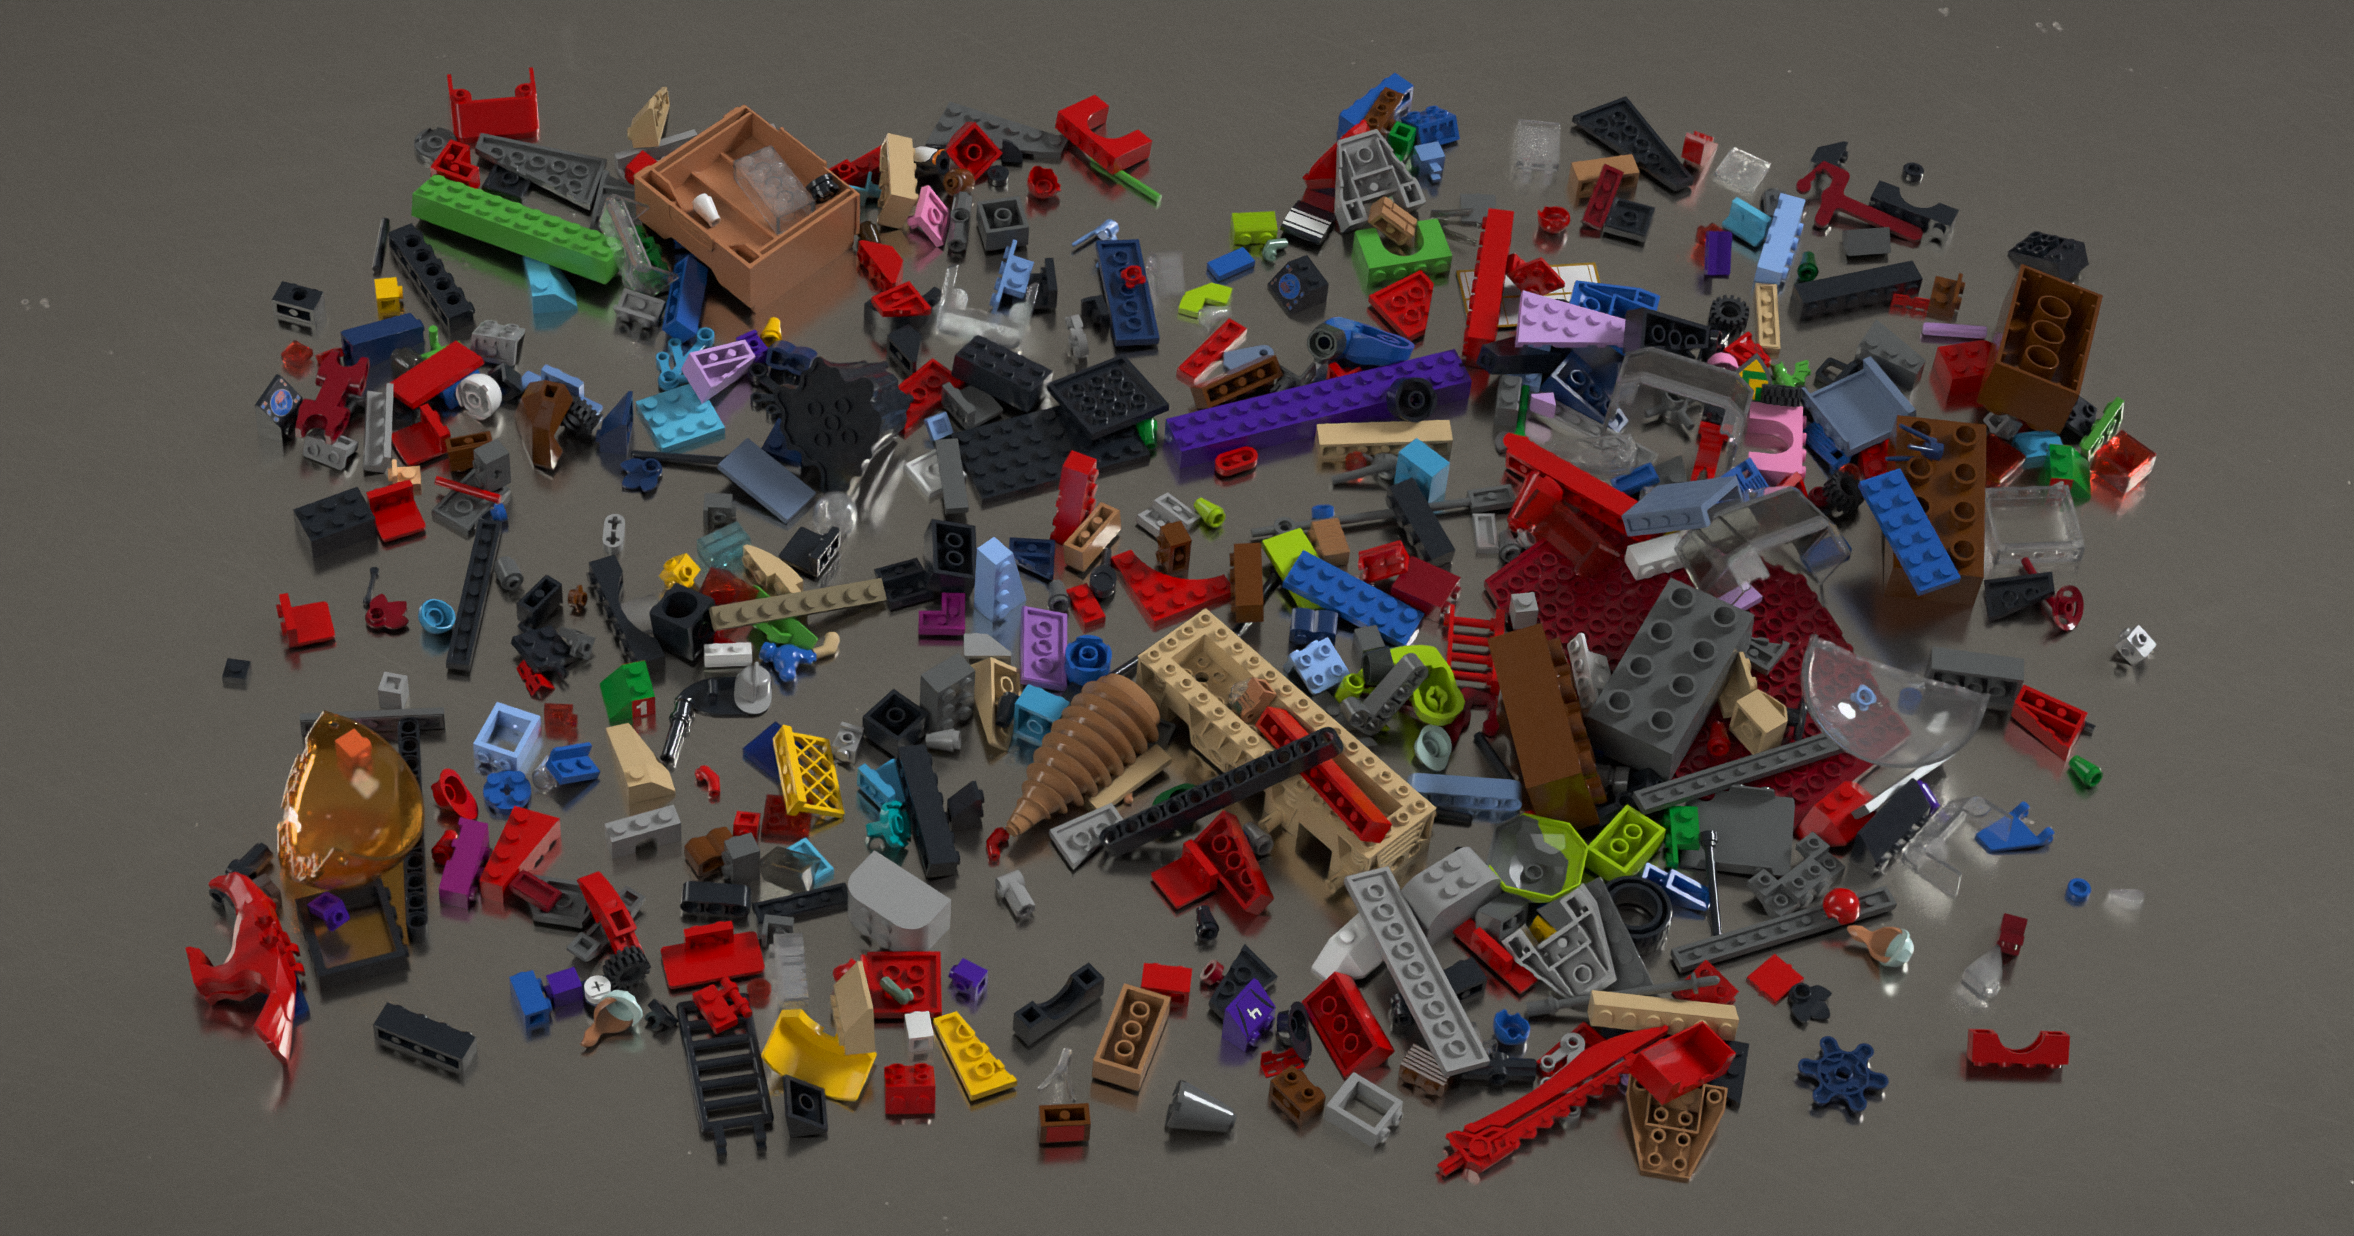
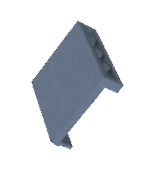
[1801,356,1916,457]
[1622,476,1742,537]

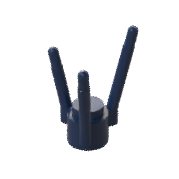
[1885,424,1944,462]

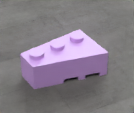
[681,340,756,404]

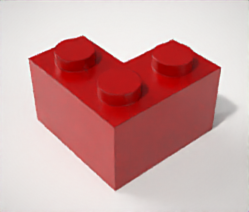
[430,139,480,189]

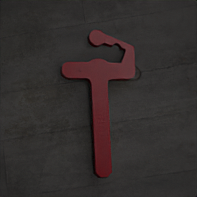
[1796,161,1923,243]
[1361,684,1499,747]

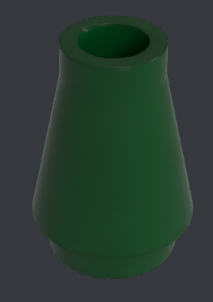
[1797,251,1819,282]

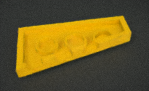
[933,1011,1017,1101]

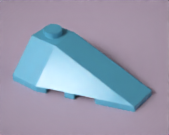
[523,256,578,314]

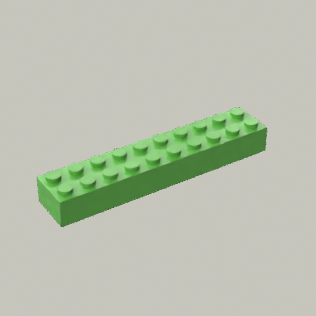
[411,174,628,284]

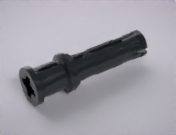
[660,696,695,763]

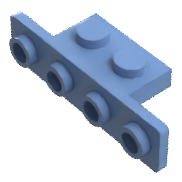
[989,239,1034,315]
[521,364,603,416]

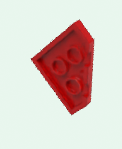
[1368,270,1434,341]

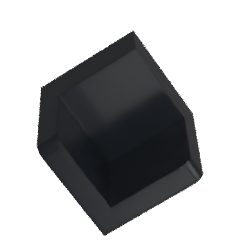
[488,362,523,402]

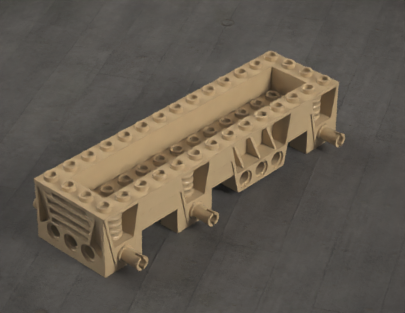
[1136,608,1437,893]

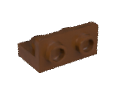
[1927,273,1966,318]

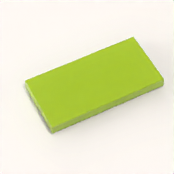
[1261,527,1325,611]

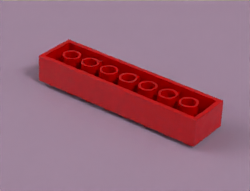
[1462,208,1514,368]

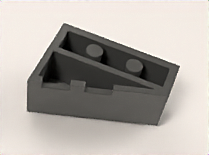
[1854,319,1926,391]

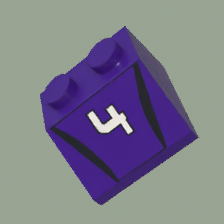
[1221,978,1276,1052]

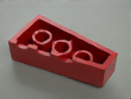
[1049,450,1099,545]
[479,806,561,903]

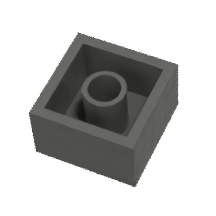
[976,196,1029,251]

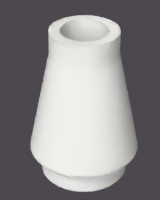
[692,193,721,227]

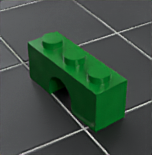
[1387,121,1416,163]

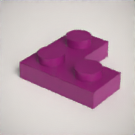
[918,593,965,635]

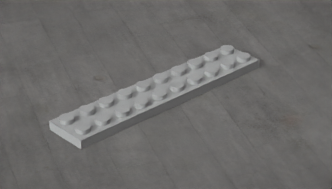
[1344,866,1490,1078]

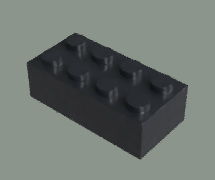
[951,334,1053,412]

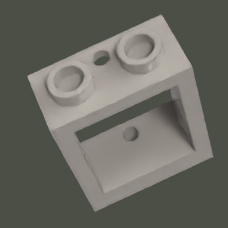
[1324,1072,1404,1149]

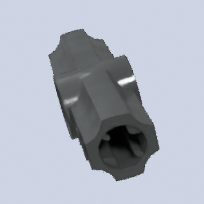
[947,191,972,252]

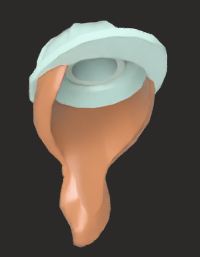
[1847,925,1914,967]
[580,990,643,1047]

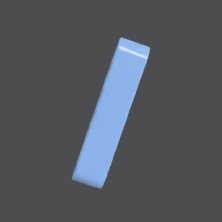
[1407,773,1522,811]

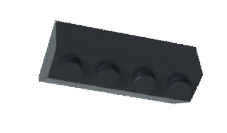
[1849,778,1931,876]

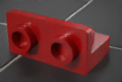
[1859,438,1889,480]

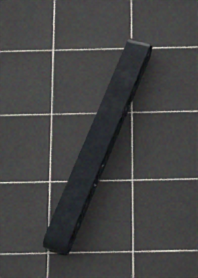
[397,717,429,943]
[1099,727,1344,857]

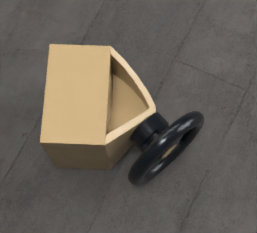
[1729,689,1808,755]

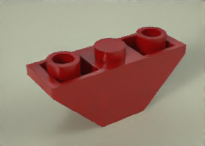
[1681,131,1718,166]
[857,240,903,292]

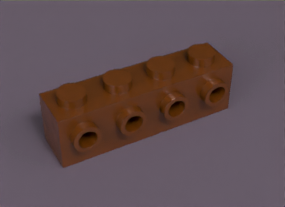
[1190,355,1283,409]
[1229,543,1264,623]

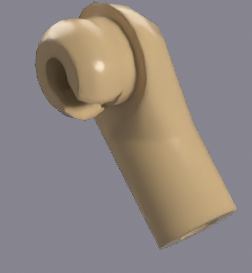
[812,632,840,659]

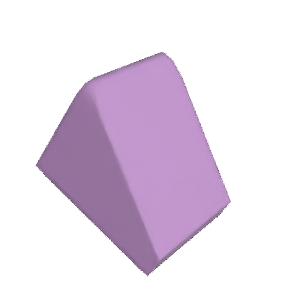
[1529,393,1556,418]

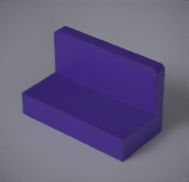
[1704,231,1732,275]

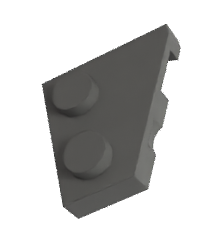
[1745,637,1790,676]

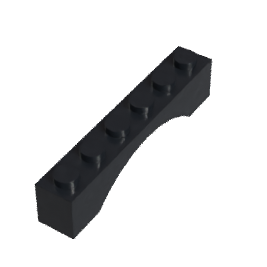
[586,554,665,675]

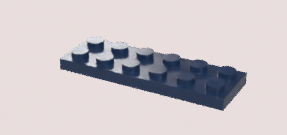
[1095,239,1160,346]

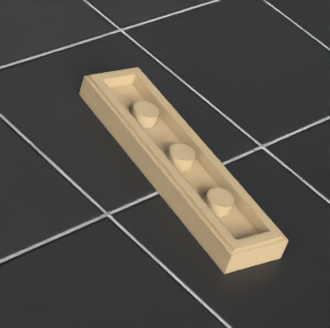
[1754,283,1780,354]
[1084,744,1172,810]

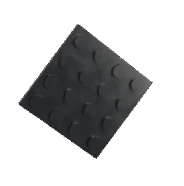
[1047,354,1169,441]

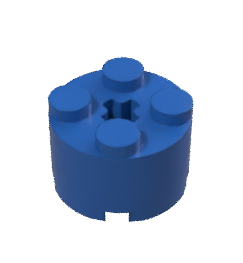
[1064,635,1112,686]

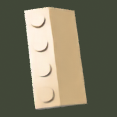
[830,961,875,1055]

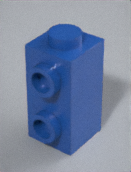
[509,970,552,1029]

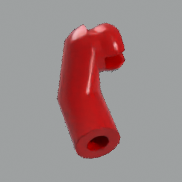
[986,827,1010,860]

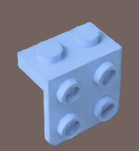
[1283,637,1350,695]

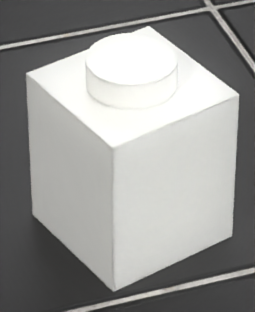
[904,1011,934,1052]

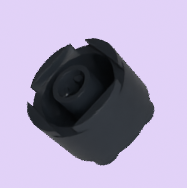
[1386,376,1437,422]

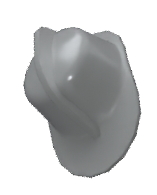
[734,662,772,714]

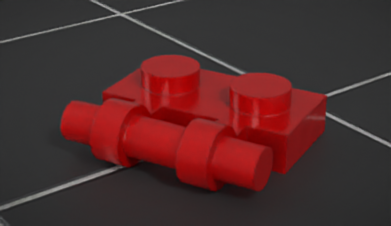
[692,977,753,1034]

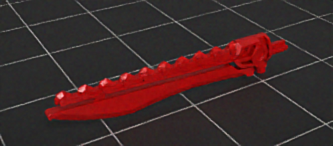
[1437,1025,1668,1177]

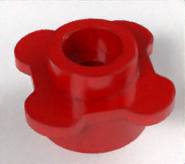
[1121,265,1146,289]

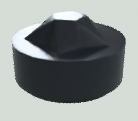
[987,165,1009,186]

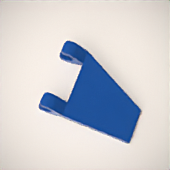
[1976,801,2055,852]

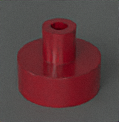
[1200,960,1225,985]

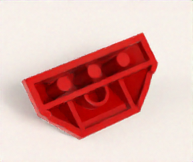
[1302,119,1371,189]
[1793,781,1877,847]

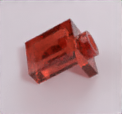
[544,703,578,737]

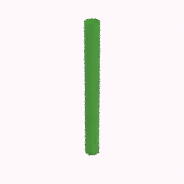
[1090,157,1162,202]

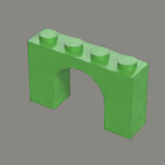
[1353,218,1452,283]

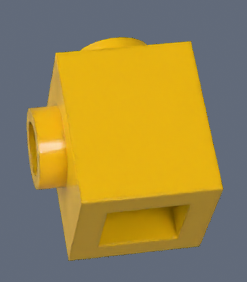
[374,277,403,314]

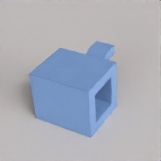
[1411,141,1445,183]

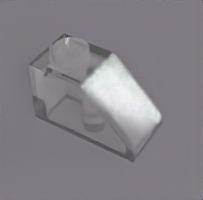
[1961,944,2003,1001]

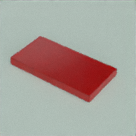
[385,341,484,410]
[898,358,965,435]

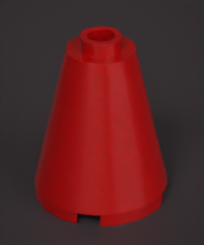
[1507,471,1565,533]

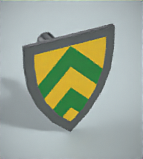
[1723,353,1773,403]

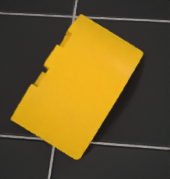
[761,1009,877,1101]

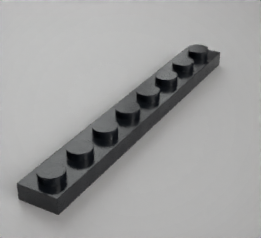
[446,519,502,671]

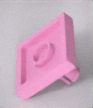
[907,185,951,247]

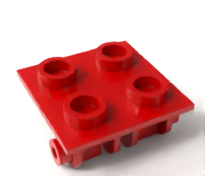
[1671,960,1739,1005]

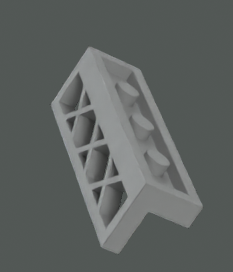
[614,129,697,181]
[363,383,394,473]

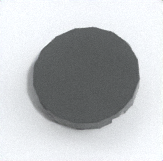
[414,127,457,163]

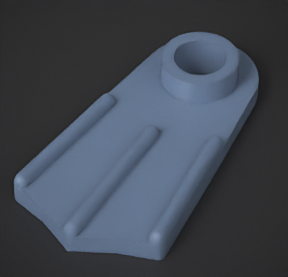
[1223,345,1274,370]

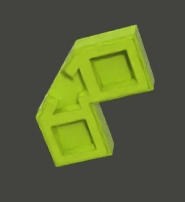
[1178,283,1233,318]

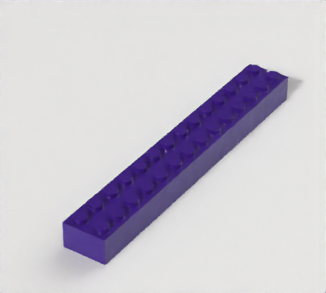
[1164,349,1472,469]

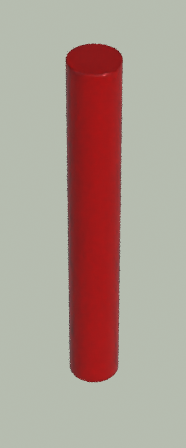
[434,476,502,504]

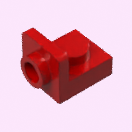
[733,811,761,843]

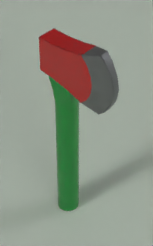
[1495,385,1530,453]

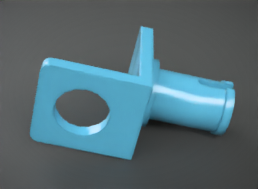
[849,171,882,206]

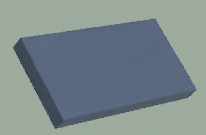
[717,438,816,524]

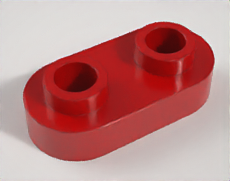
[1215,446,1258,476]

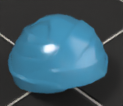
[418,599,456,635]

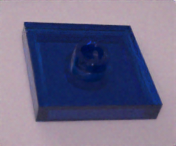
[743,721,809,779]

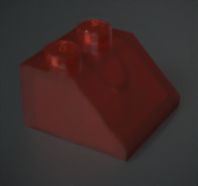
[699,567,759,606]

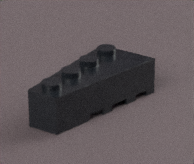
[1623,307,1710,354]

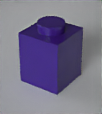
[544,967,583,1008]

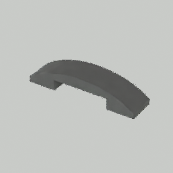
[566,885,645,962]

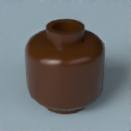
[943,168,975,197]

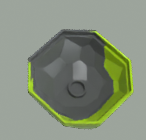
[1486,813,1589,903]

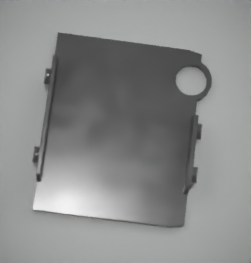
[1680,784,1795,877]

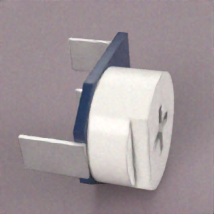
[581,975,612,1007]

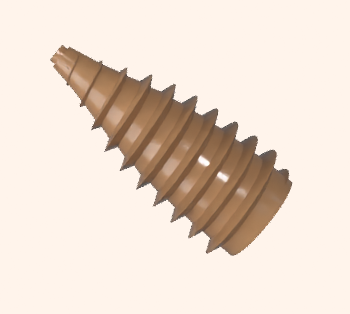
[1005,673,1160,837]

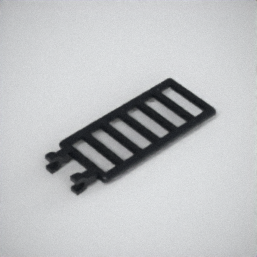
[676,993,774,1157]

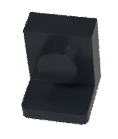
[1080,295,1110,330]
[1702,396,1735,429]

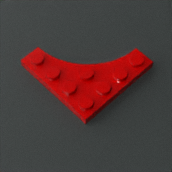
[1111,550,1231,627]

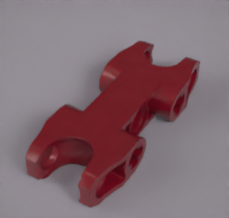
[295,350,370,445]

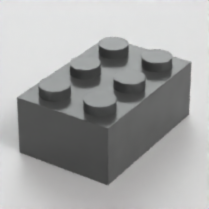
[919,653,976,733]

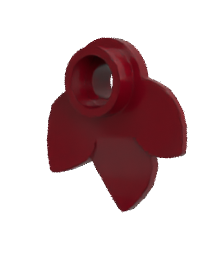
[365,594,409,629]

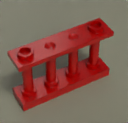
[1443,604,1505,696]

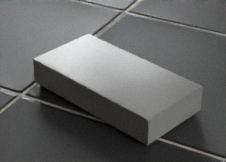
[1472,513,1499,554]

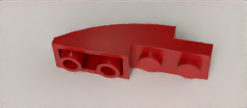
[829,145,882,187]
[577,871,644,954]

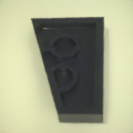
[1984,571,2055,623]
[1208,944,1278,1020]

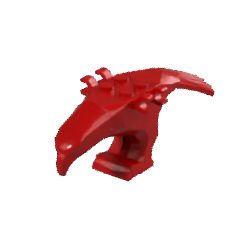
[185,872,306,1064]

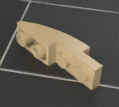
[742,544,803,618]

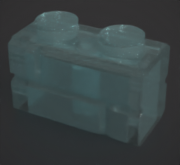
[697,521,751,570]

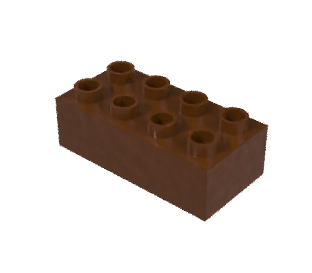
[1976,264,2103,435]
[1883,415,1986,606]
[1487,623,1607,830]

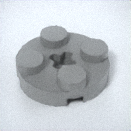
[1065,314,1089,359]

